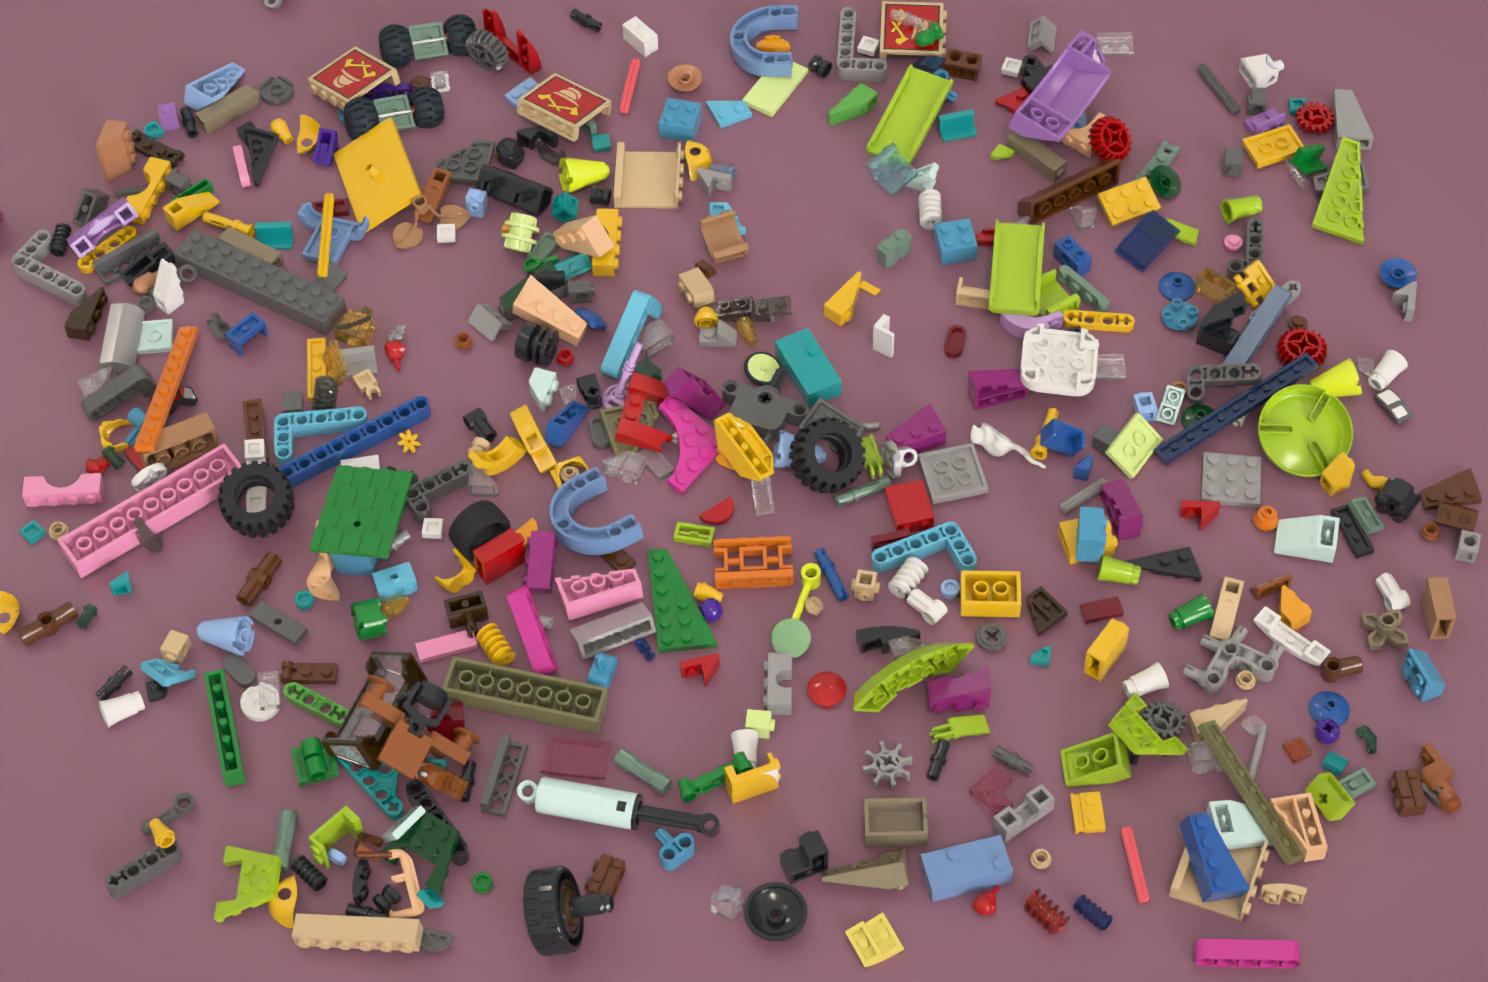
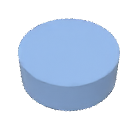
[940,579,960,600]
[327,848,348,866]

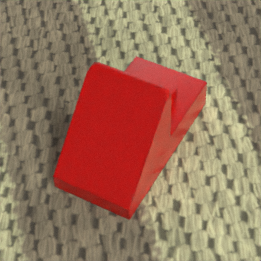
[1179,500,1221,530]
[680,653,720,687]

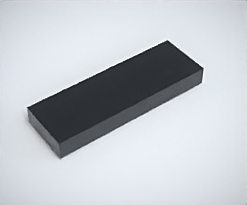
[1330,504,1375,558]

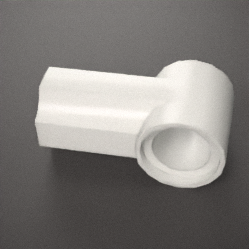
[1375,573,1410,610]
[907,588,948,625]

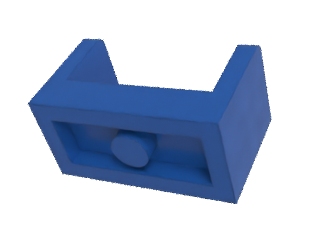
[225,312,268,356]
[1040,419,1085,457]

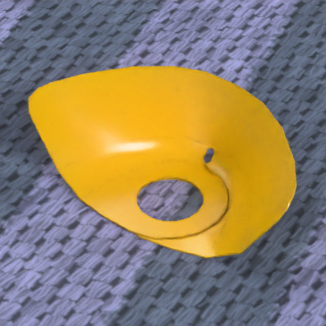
[297,114,321,155]
[685,140,712,181]
[0,591,20,635]
[268,874,297,929]

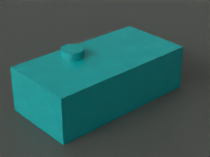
[775,328,842,408]

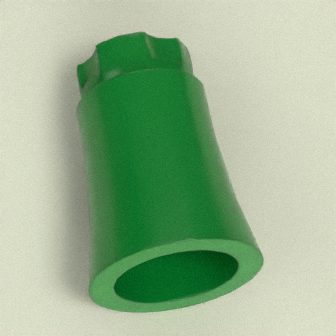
[1168,593,1214,631]

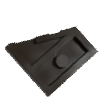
[1026,586,1068,636]

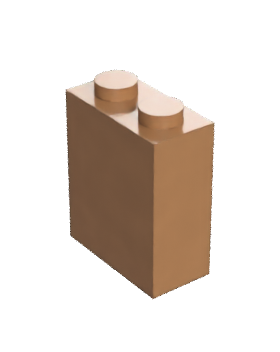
[1421,576,1457,639]

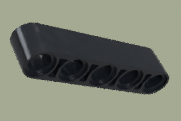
[406,780,469,866]

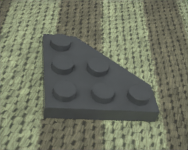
[435,139,496,185]

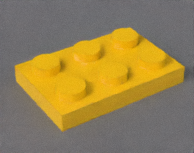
[1241,124,1304,169]
[1097,177,1161,228]

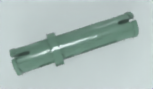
[834,476,891,507]

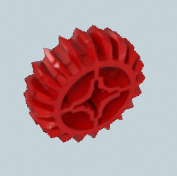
[1088,116,1133,161]
[1276,326,1327,369]

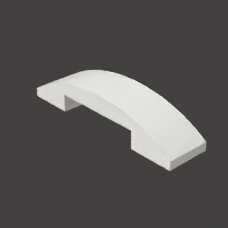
[244,439,267,513]
[1253,606,1331,666]

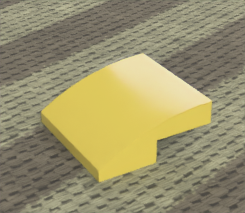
[845,912,904,967]

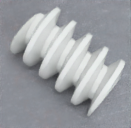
[918,189,942,230]
[888,557,928,599]

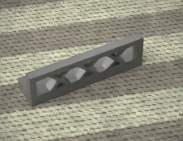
[92,228,163,287]
[480,733,528,817]

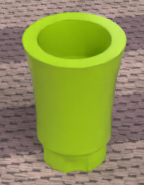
[1220,195,1263,224]
[1097,554,1141,585]

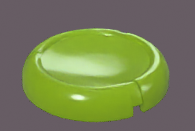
[1258,384,1353,477]

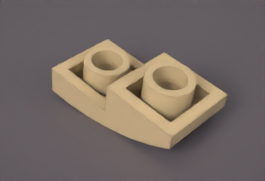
[1259,883,1307,905]

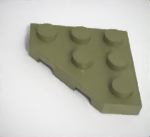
[599,400,659,461]

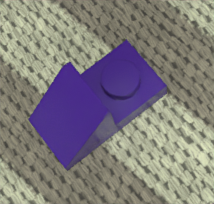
[313,128,339,166]

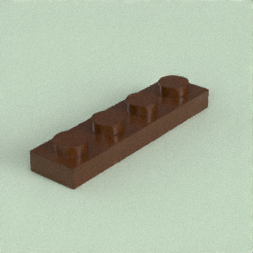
[242,398,269,463]

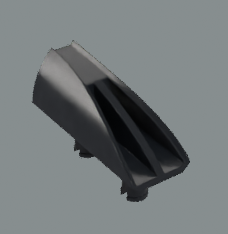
[476,164,554,217]

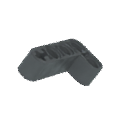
[1226,218,1264,284]
[1187,363,1263,404]
[81,365,157,421]
[406,460,474,524]
[105,831,182,898]

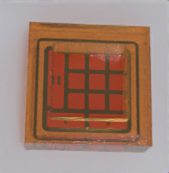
[1283,736,1312,763]

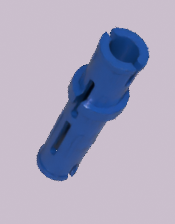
[814,548,849,602]

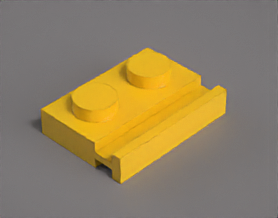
[1070,791,1106,834]

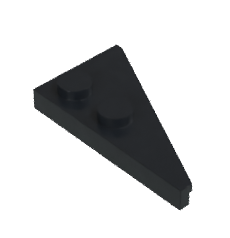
[246,125,279,187]
[1125,547,1202,582]

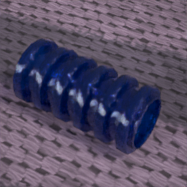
[1073,895,1113,931]

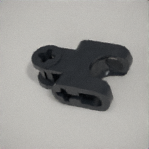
[1020,55,1053,94]

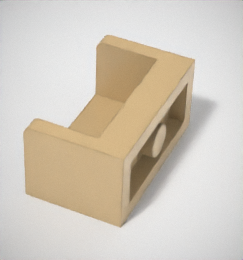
[955,277,990,310]

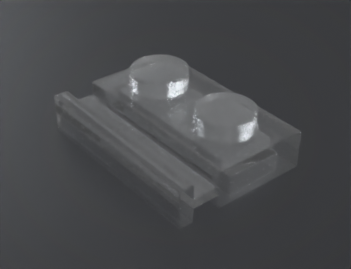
[1097,32,1134,56]
[1096,354,1126,380]

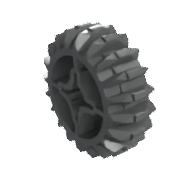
[465,29,509,72]

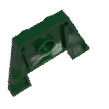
[380,811,460,895]

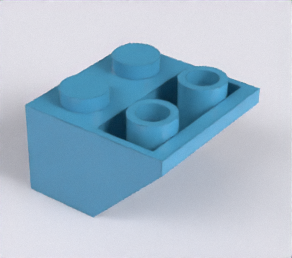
[1401,648,1446,702]

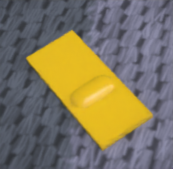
[860,280,881,296]

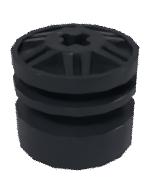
[514,321,559,367]

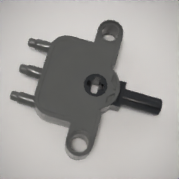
[722,367,809,446]

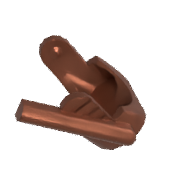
[352,832,392,862]

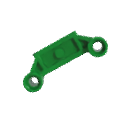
[677,751,754,803]

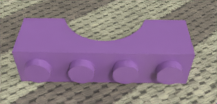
[66,196,139,259]

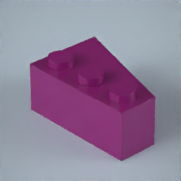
[1099,479,1143,541]

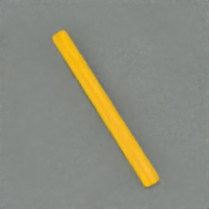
[317,193,334,278]

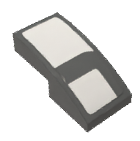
[1374,388,1413,424]

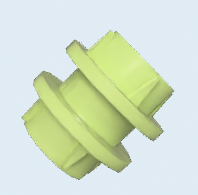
[501,212,540,253]

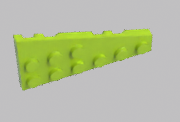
[1311,136,1364,245]

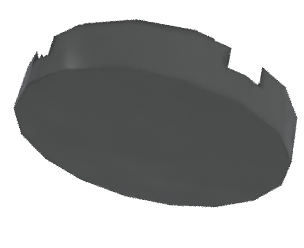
[259,76,294,106]

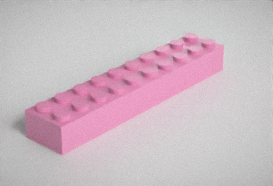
[57,444,241,578]

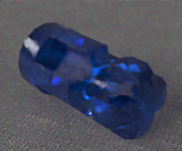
[635,638,656,661]

